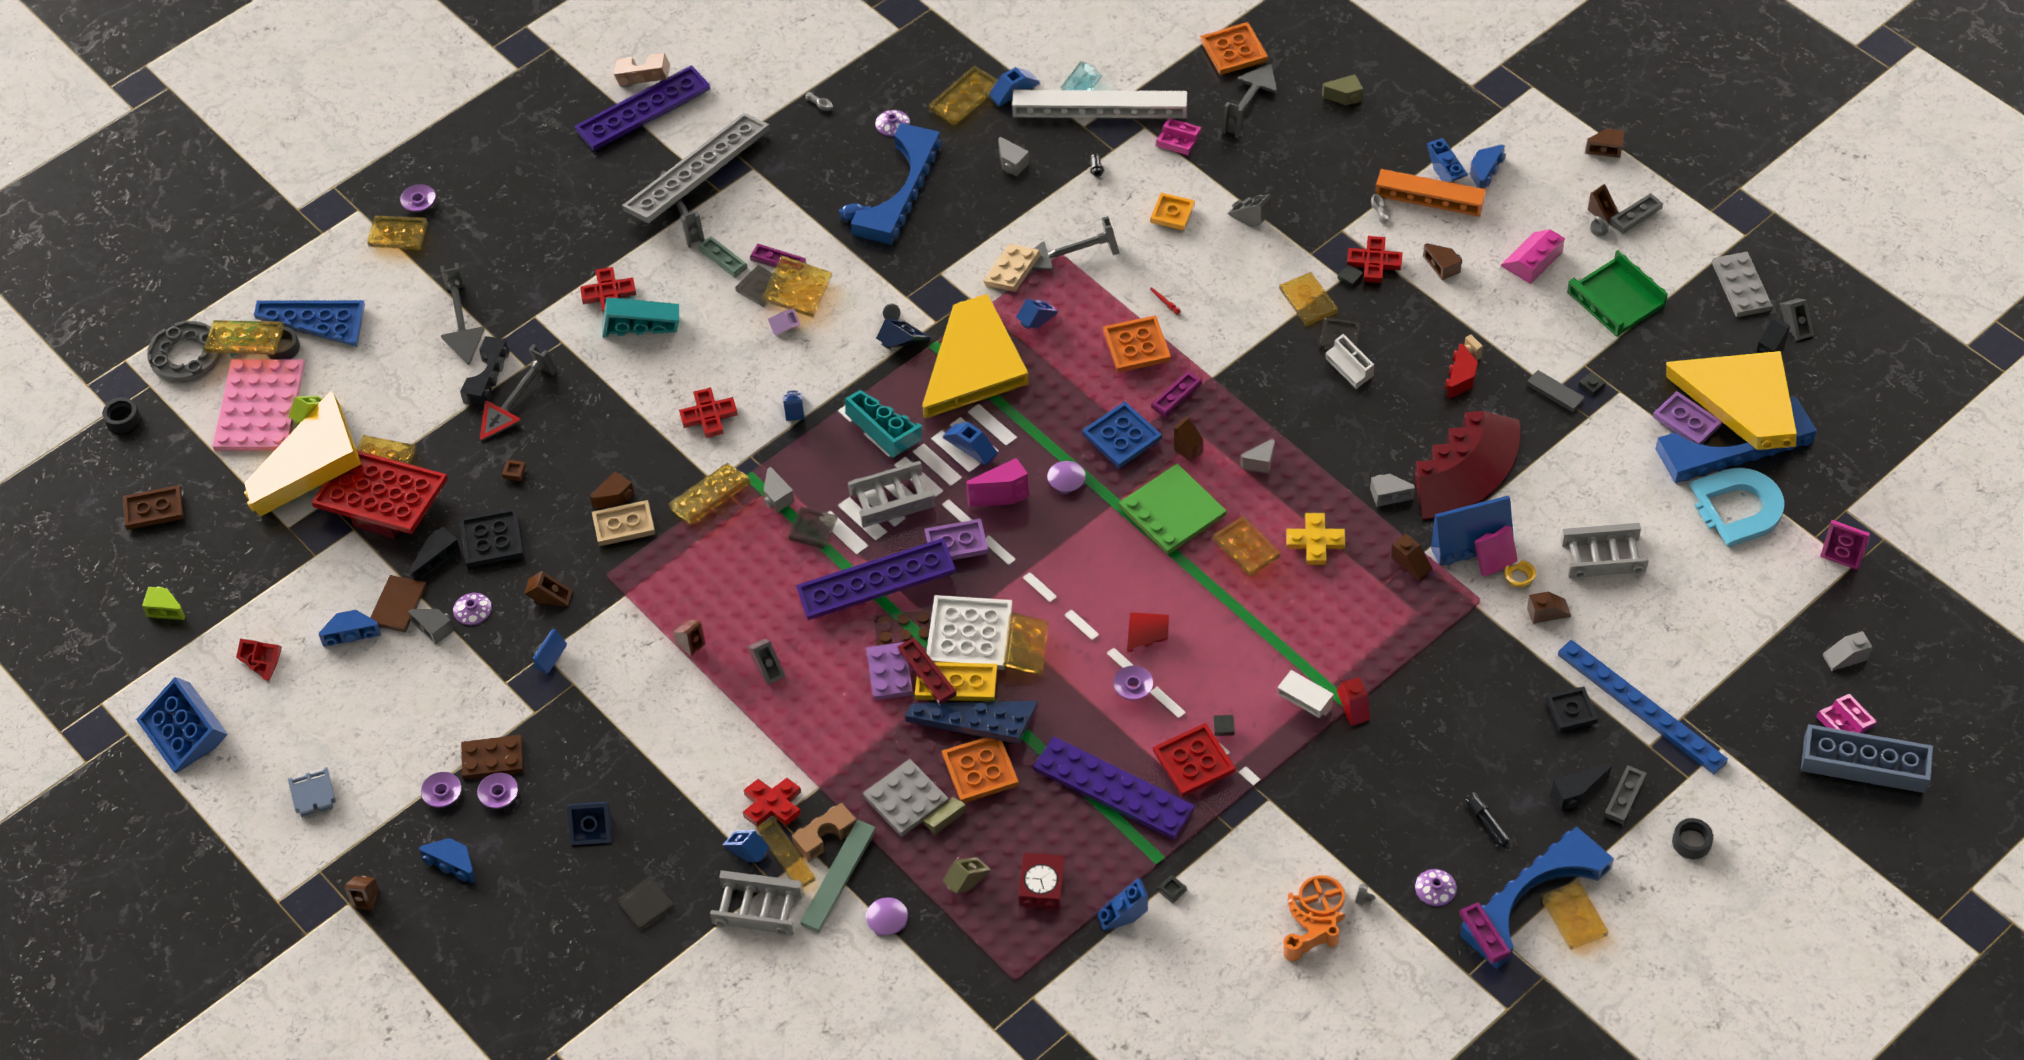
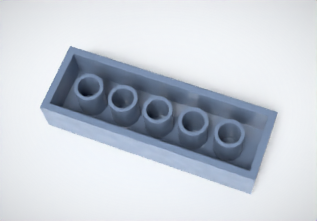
[1801,724,1933,793]

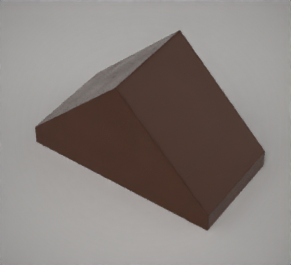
[1588,184,1619,224]

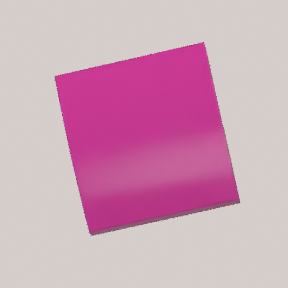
[1155,118,1202,155]
[1475,525,1518,576]
[1816,694,1877,734]

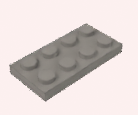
[1712,252,1772,317]

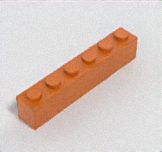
[1375,169,1486,217]

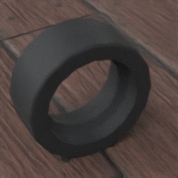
[263,327,300,359]
[102,398,141,433]
[1672,818,1714,859]

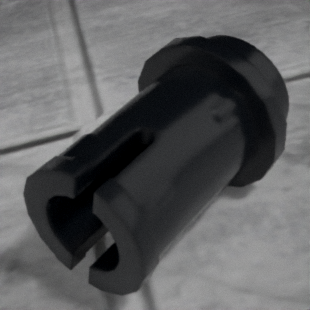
[1090,154,1104,177]

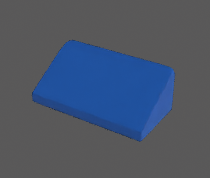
[533,629,567,674]

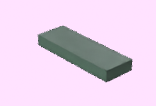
[698,236,748,278]

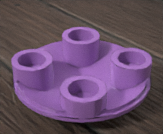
[1048,461,1086,495]
[866,898,908,936]

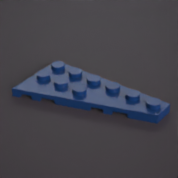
[254,300,365,347]

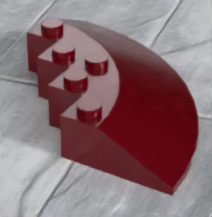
[1415,411,1521,521]

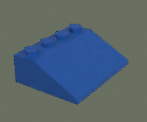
[1431,495,1514,566]
[136,677,228,773]

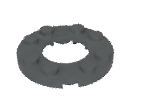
[147,321,222,382]

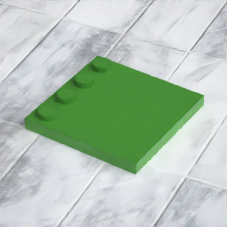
[1119,464,1227,555]

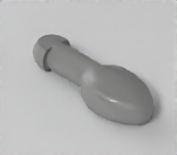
[805,92,833,111]
[1371,194,1388,223]

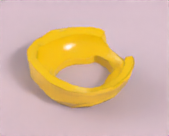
[1504,560,1536,587]

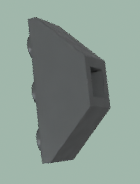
[1228,194,1272,227]

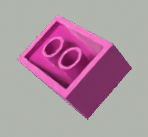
[966,458,1029,507]
[1820,520,1870,570]

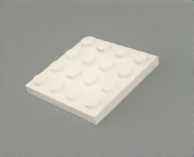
[926,595,1012,670]

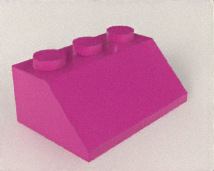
[1501,229,1565,284]

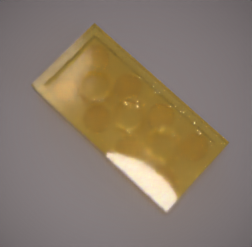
[929,66,998,125]
[204,320,285,355]
[668,463,751,524]

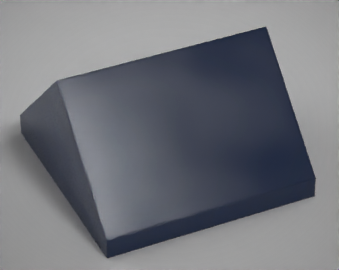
[567,802,612,845]

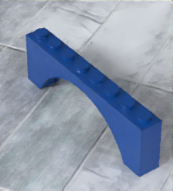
[851,123,942,245]
[1655,397,1817,483]
[1460,827,1614,969]

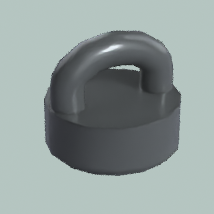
[1590,216,1609,236]
[882,303,901,320]
[1355,884,1376,906]

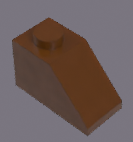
[1585,129,1624,158]
[1423,243,1463,280]
[1174,416,1204,462]
[590,472,634,509]
[1391,534,1432,581]
[524,571,573,607]
[1527,591,1571,624]
[673,620,706,656]
[344,876,379,910]

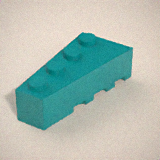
[602,297,679,337]
[845,390,923,457]

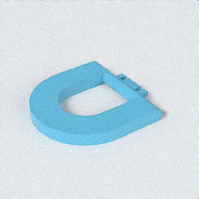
[1689,468,1784,547]

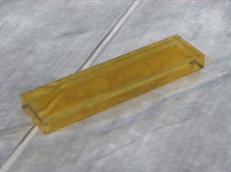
[756,818,816,887]

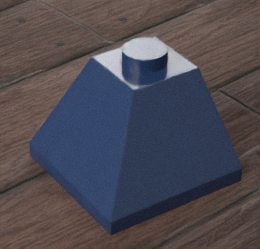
[876,319,931,349]

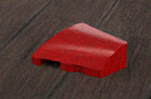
[1127,612,1169,652]
[236,638,282,681]

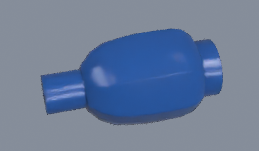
[839,204,871,222]

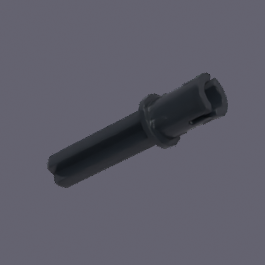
[1465,793,1510,846]

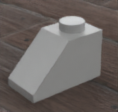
[998,137,1029,176]
[763,467,795,513]
[1370,474,1415,507]
[1823,631,1872,671]

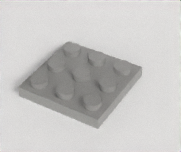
[863,759,949,837]

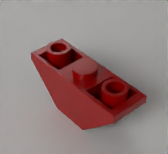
[1445,344,1478,398]

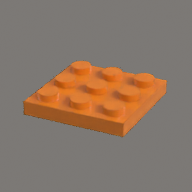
[1200,22,1268,75]
[1103,315,1171,373]
[942,737,1019,803]

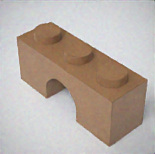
[614,53,670,86]
[792,803,856,863]

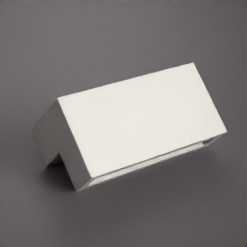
[1325,334,1374,389]
[1277,670,1334,718]

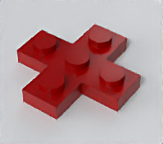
[1347,236,1403,283]
[580,267,636,314]
[679,387,738,438]
[743,777,801,827]

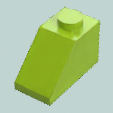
[288,395,323,425]
[142,587,185,620]

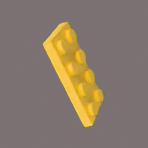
[915,662,998,701]

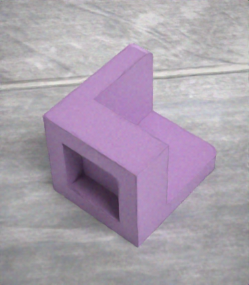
[768,308,801,335]

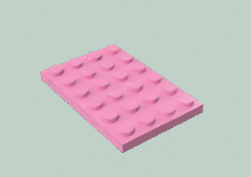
[213,359,305,451]

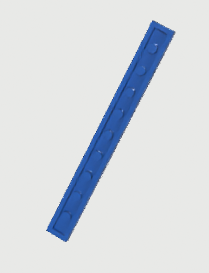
[1558,639,1728,775]

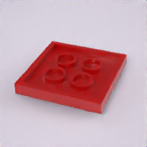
[1153,723,1236,797]

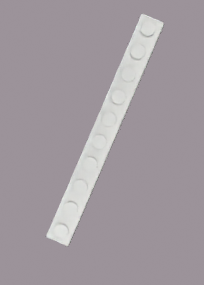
[1012,90,1187,118]

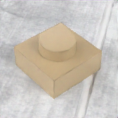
[1464,335,1483,360]

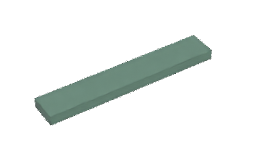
[800,819,876,932]

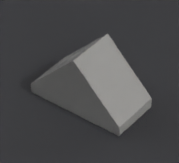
[1240,439,1275,473]

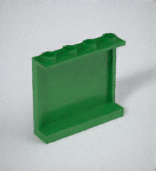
[1567,250,1668,337]

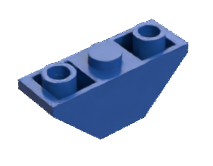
[989,67,1040,107]
[1427,138,1468,182]
[1470,144,1506,189]
[783,390,805,421]
[943,422,998,466]
[319,610,381,647]
[419,838,476,883]
[1097,878,1148,931]

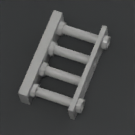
[848,461,935,528]
[1561,523,1649,578]
[710,870,804,935]

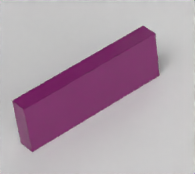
[750,243,806,275]
[1151,371,1202,417]
[1459,902,1511,964]

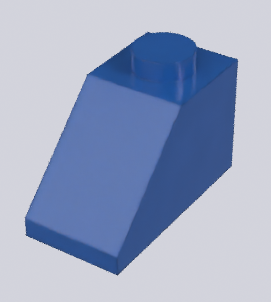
[1016,299,1058,329]
[723,830,770,862]

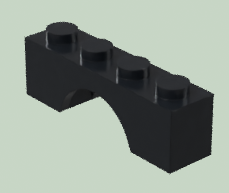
[460,336,510,407]

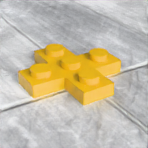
[1286,513,1345,565]

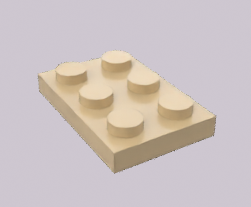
[983,244,1041,292]
[592,500,655,546]

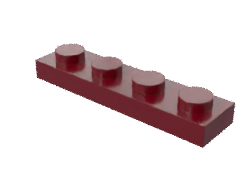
[897,637,957,705]

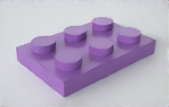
[1653,391,1722,445]
[924,519,989,560]
[866,642,913,701]

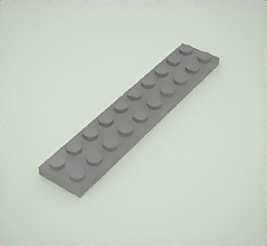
[622,113,770,223]

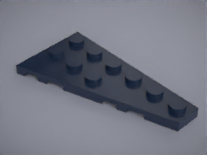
[905,701,1038,744]

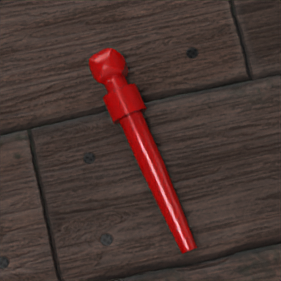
[1150,287,1181,315]

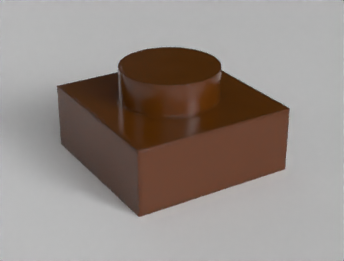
[502,460,526,481]

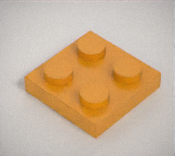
[1150,192,1195,231]

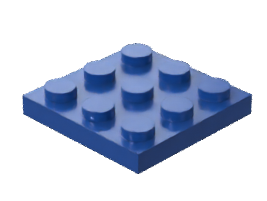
[1082,401,1162,469]

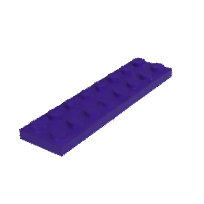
[575,65,711,151]
[796,538,956,620]
[1033,736,1195,840]

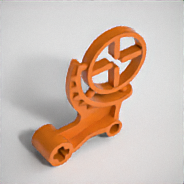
[1283,875,1345,961]

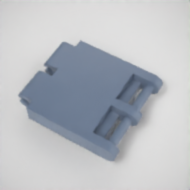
[288,767,336,818]

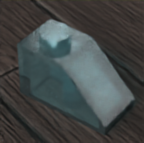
[1061,61,1102,90]

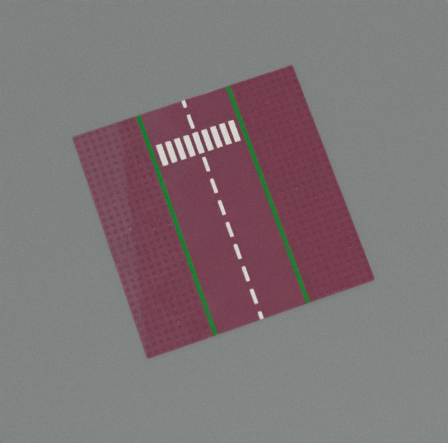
[607,255,1480,980]

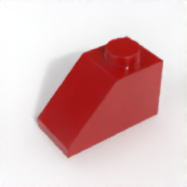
[1336,677,1370,726]

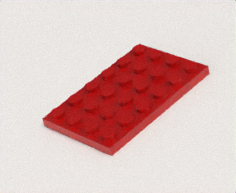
[311,451,448,534]

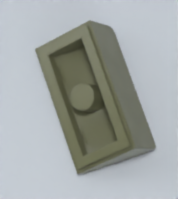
[922,797,966,835]

